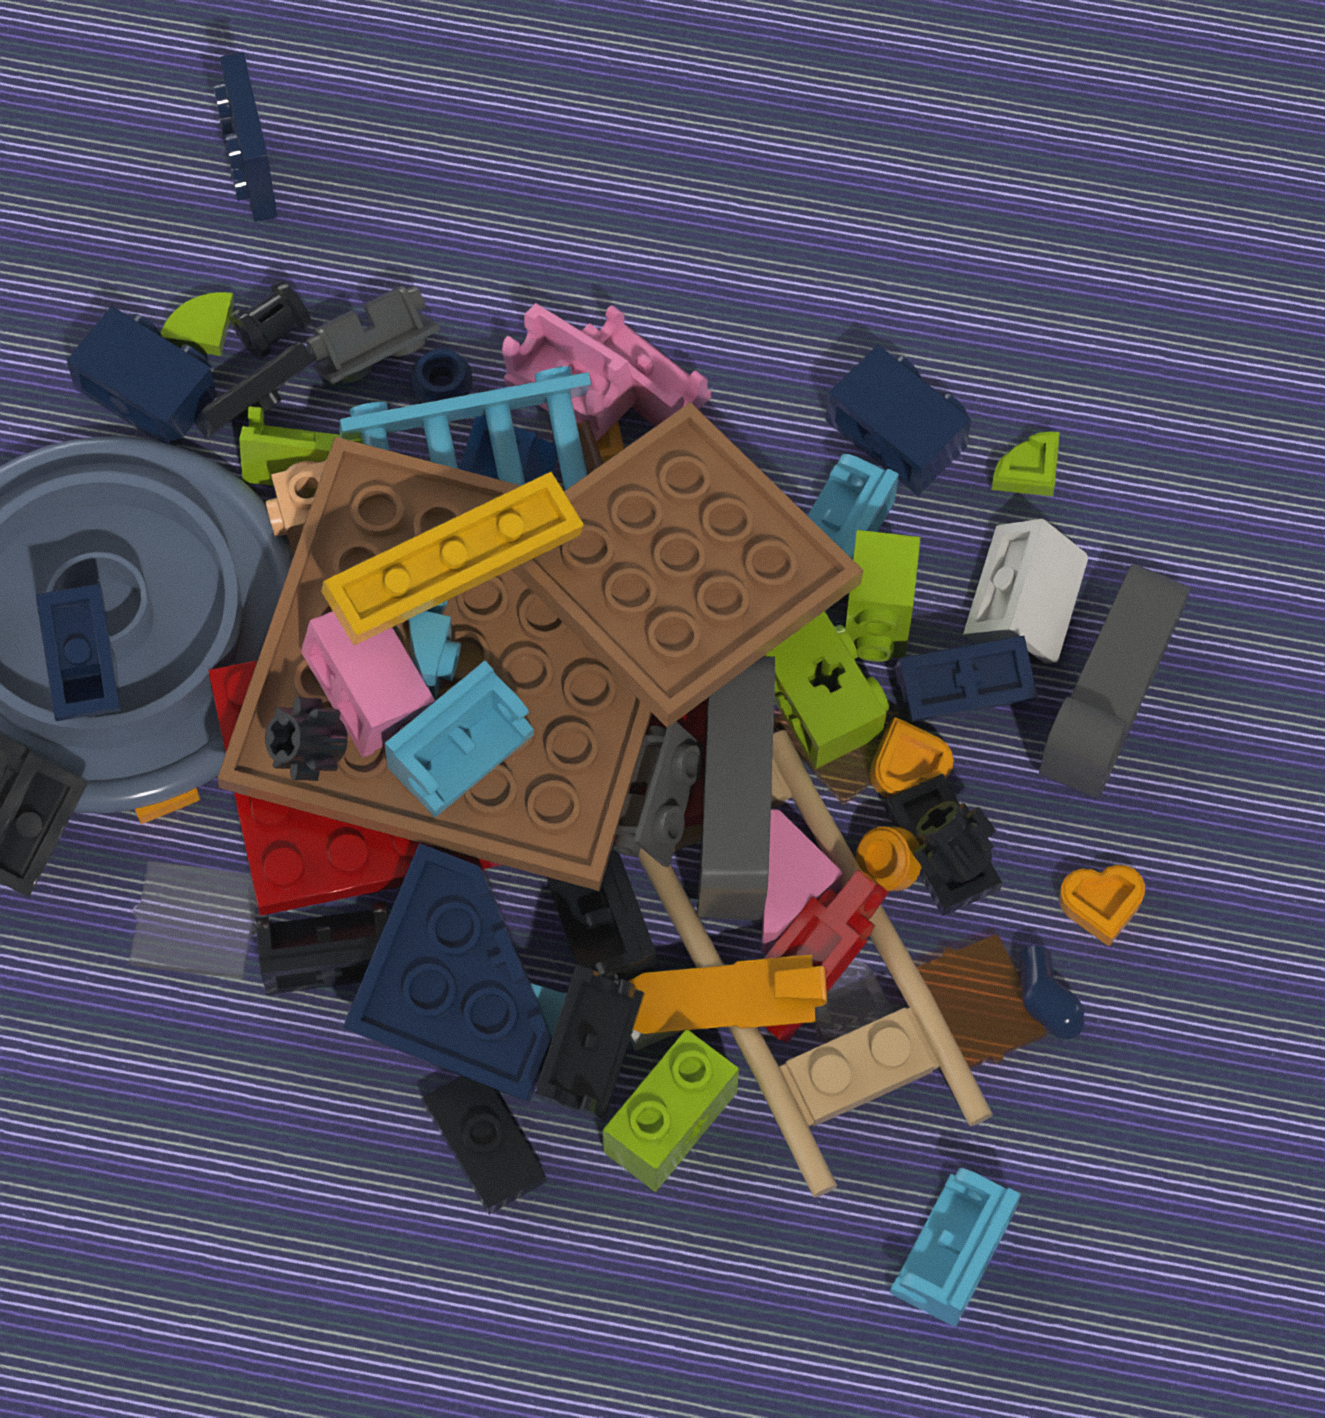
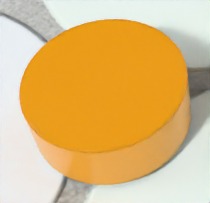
[856,826,922,891]

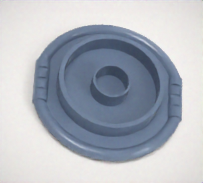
[0,436,294,813]

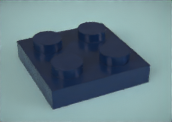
[213,52,278,222]

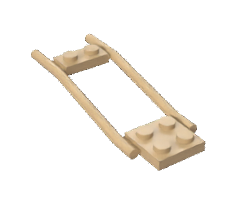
[638,730,993,1198]

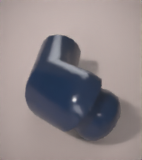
[1019,946,1085,1039]

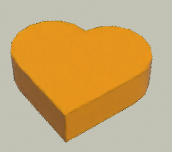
[869,717,954,798]
[1059,864,1145,946]

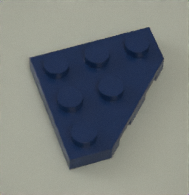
[343,843,553,1103]

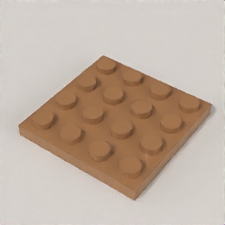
[511,402,863,728]

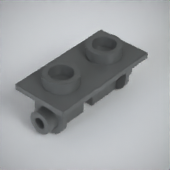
[306,285,441,384]
[613,722,704,867]

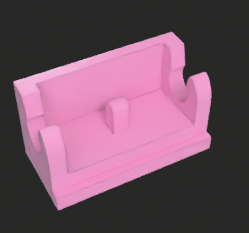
[502,303,637,442]
[582,305,711,427]
[301,611,435,758]

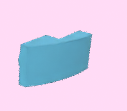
[409,600,461,701]

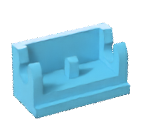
[808,454,899,601]
[385,661,534,818]
[890,1168,1021,1327]

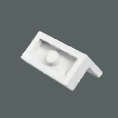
[963,519,1088,664]

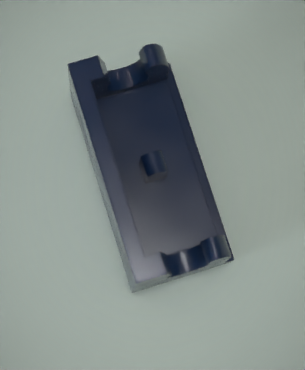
[892,635,1038,722]

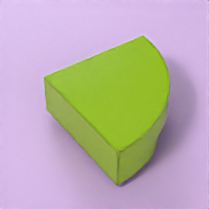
[161,292,234,356]
[991,432,1060,497]

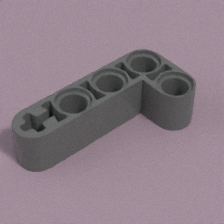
[1039,563,1191,799]
[697,656,775,921]

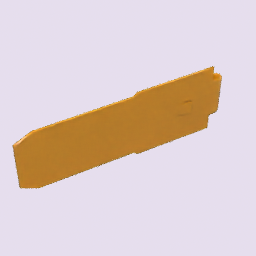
[628,955,827,1034]

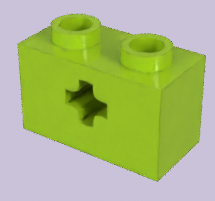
[845,530,921,662]
[765,611,889,770]
[603,1029,739,1192]

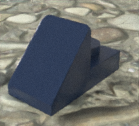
[36,584,121,722]

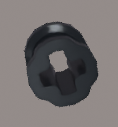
[229,280,311,360]

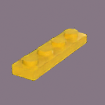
[321,472,584,646]

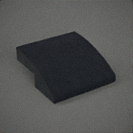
[0,731,89,897]

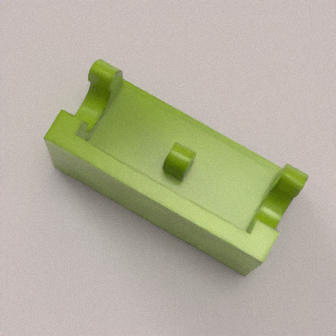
[239,406,363,486]

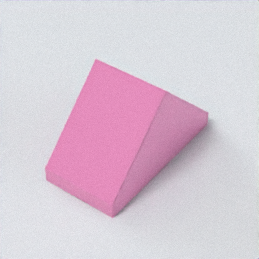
[761,810,844,954]

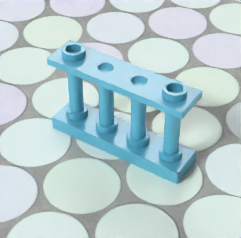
[339,366,591,490]

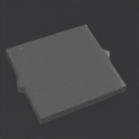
[129,861,257,980]

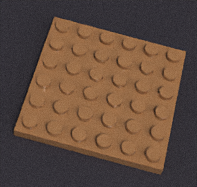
[217,437,652,891]

